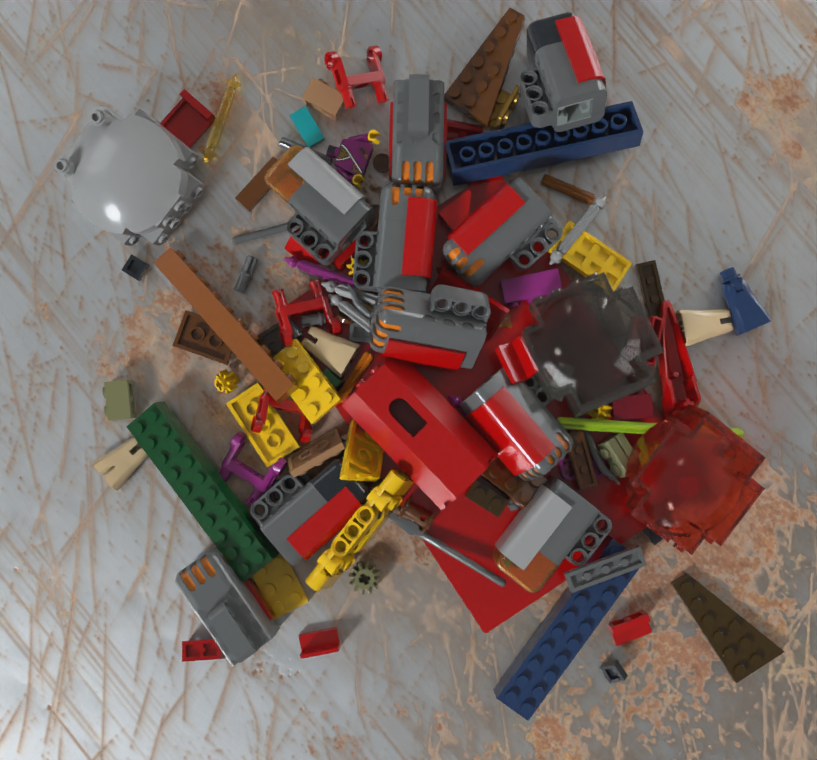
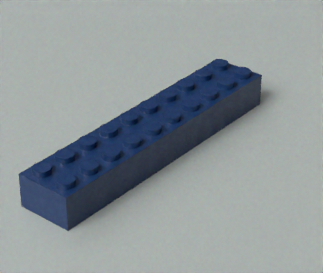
[445,101,644,186]
[493,535,639,721]

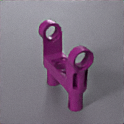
[219,431,288,506]

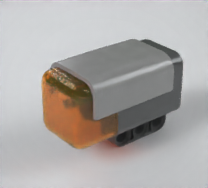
[265,144,376,265]
[493,476,612,593]

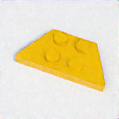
[339,419,384,482]

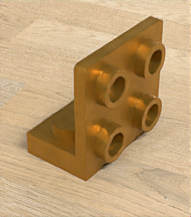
[478,85,521,130]

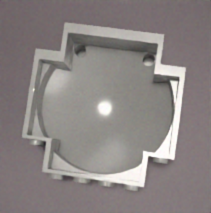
[54,105,205,246]

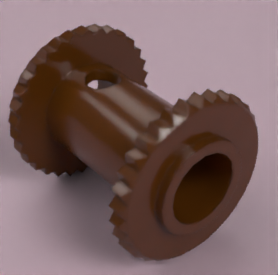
[398,495,436,533]

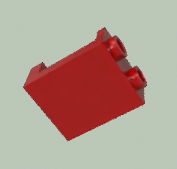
[157,89,217,149]

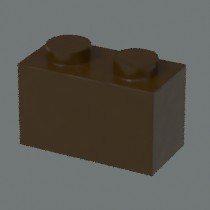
[464,480,509,518]

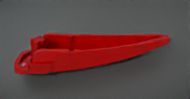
[658,300,701,425]

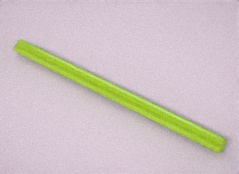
[557,417,744,440]

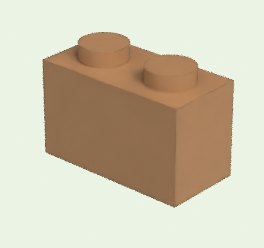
[302,77,345,121]

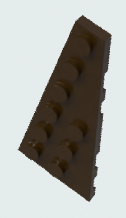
[671,573,784,683]

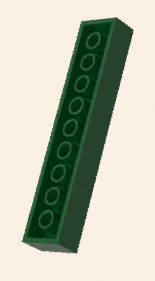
[126,401,280,582]

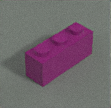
[499,268,563,307]

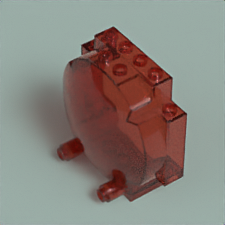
[625,404,766,555]

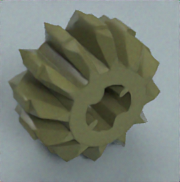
[349,561,381,594]

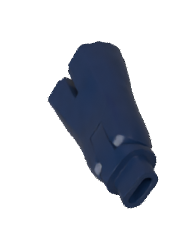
[720,267,773,336]

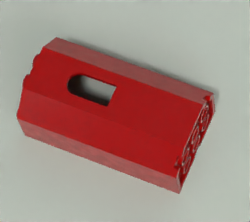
[342,358,499,510]

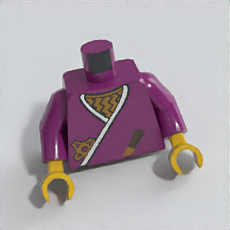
[326,129,381,189]

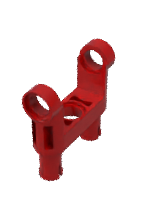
[324,45,389,109]
[272,280,341,347]
[251,388,312,443]

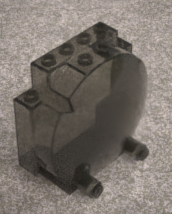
[521,272,664,419]

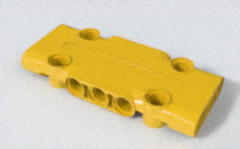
[305,470,414,591]

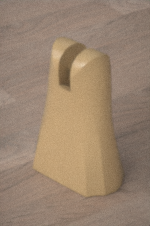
[675,309,734,347]
[301,326,361,378]
[92,437,148,491]

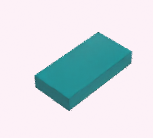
[289,106,325,148]

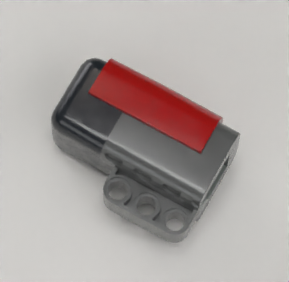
[520,12,607,132]
[250,459,372,567]

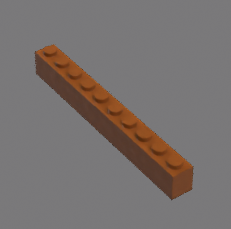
[153,247,299,404]

